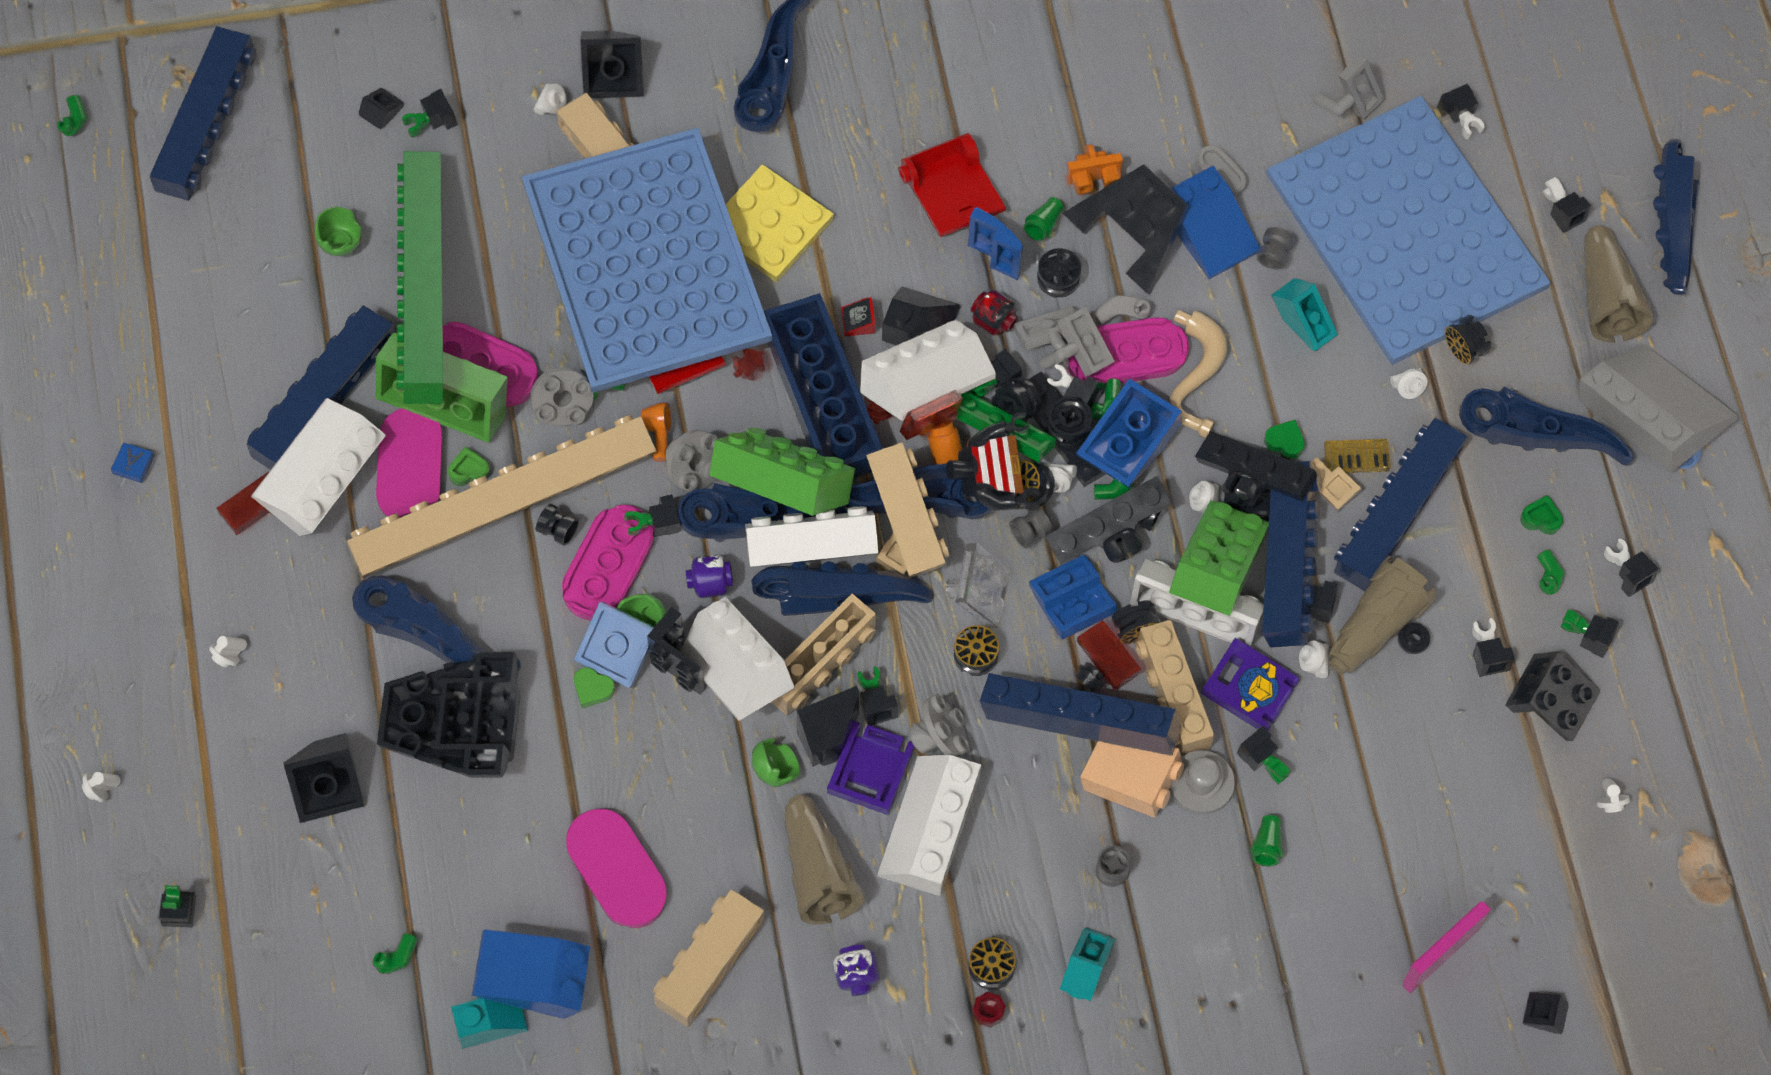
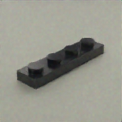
[1020,371,1106,487]

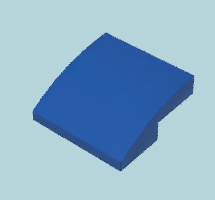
[968,207,1023,280]
[1029,554,1117,640]

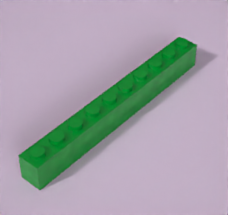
[397,151,443,404]

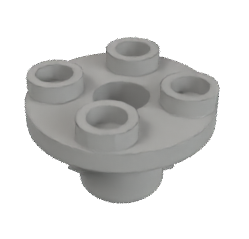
[530,367,593,426]
[666,430,719,492]
[910,694,970,757]
[1170,750,1235,814]

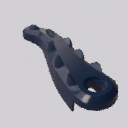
[734,0,812,132]
[1653,139,1699,295]
[1459,386,1634,466]
[844,463,992,520]
[677,483,848,542]
[751,561,932,616]
[352,575,521,671]

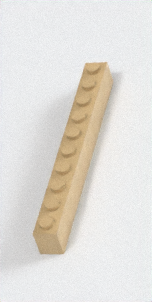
[346,415,656,578]

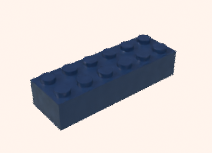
[764,293,883,478]

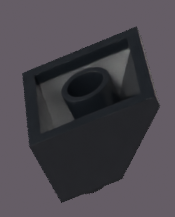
[580,30,644,98]
[882,287,960,346]
[796,686,859,767]
[283,733,364,823]

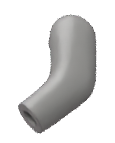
[1091,295,1151,326]

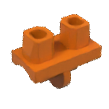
[1066,144,1123,195]

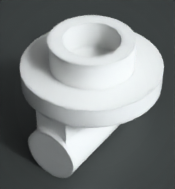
[533,84,566,115]
[1390,368,1427,399]
[1044,463,1077,493]
[1189,481,1219,513]
[209,636,247,668]
[1299,641,1329,678]
[82,772,120,802]
[1596,778,1630,813]

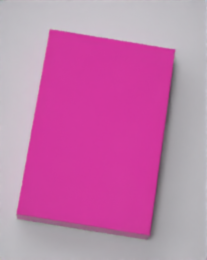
[1402,901,1491,994]

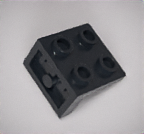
[647,607,705,695]
[1505,652,1600,741]

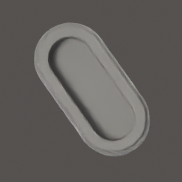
[1196,145,1246,197]

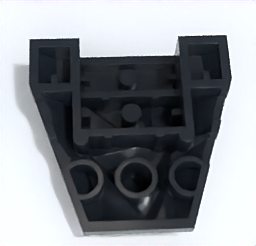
[377,652,520,778]

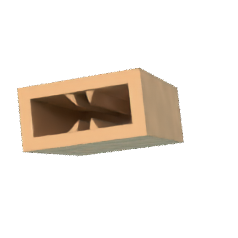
[1080,741,1184,818]

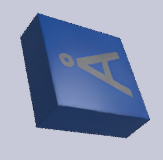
[111,442,154,483]

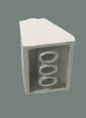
[860,320,996,421]
[251,398,386,536]
[745,506,878,567]
[1130,559,1264,647]
[680,597,795,721]
[877,755,981,896]

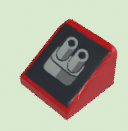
[841,297,875,337]

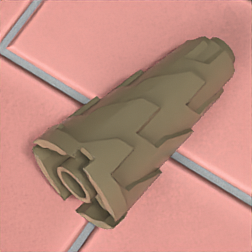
[1584,225,1654,343]
[1328,556,1437,675]
[785,795,865,925]

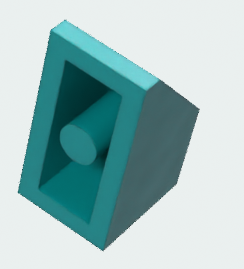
[1271,278,1338,351]
[1059,927,1115,1001]
[451,998,528,1049]

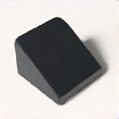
[358,88,404,129]
[1522,992,1569,1034]

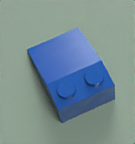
[1171,165,1260,280]
[1076,378,1182,488]
[472,929,590,1019]

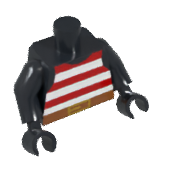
[946,412,1040,511]

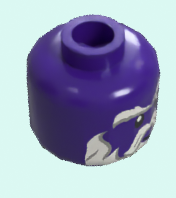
[686,554,733,598]
[833,944,880,996]

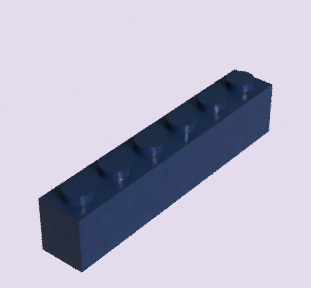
[149,26,256,201]
[246,305,395,470]
[1334,417,1467,591]
[1262,461,1321,648]
[979,673,1181,756]

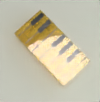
[1324,439,1390,473]

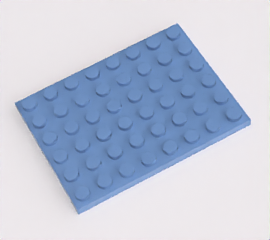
[1266,96,1550,365]
[522,128,772,393]

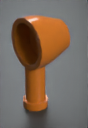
[641,402,671,462]

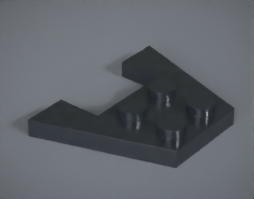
[1062,164,1190,295]

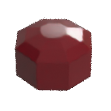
[972,992,1006,1028]

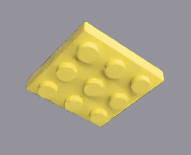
[726,164,834,283]

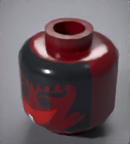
[970,290,1018,336]

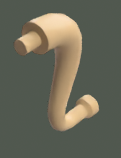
[1169,310,1227,438]

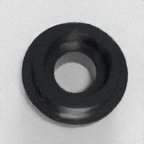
[1398,623,1430,654]
[1075,663,1105,692]

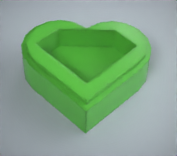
[448,447,490,486]
[574,667,615,709]

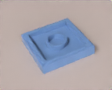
[574,602,654,688]

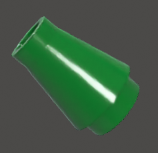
[1024,197,1064,241]
[1250,815,1283,867]

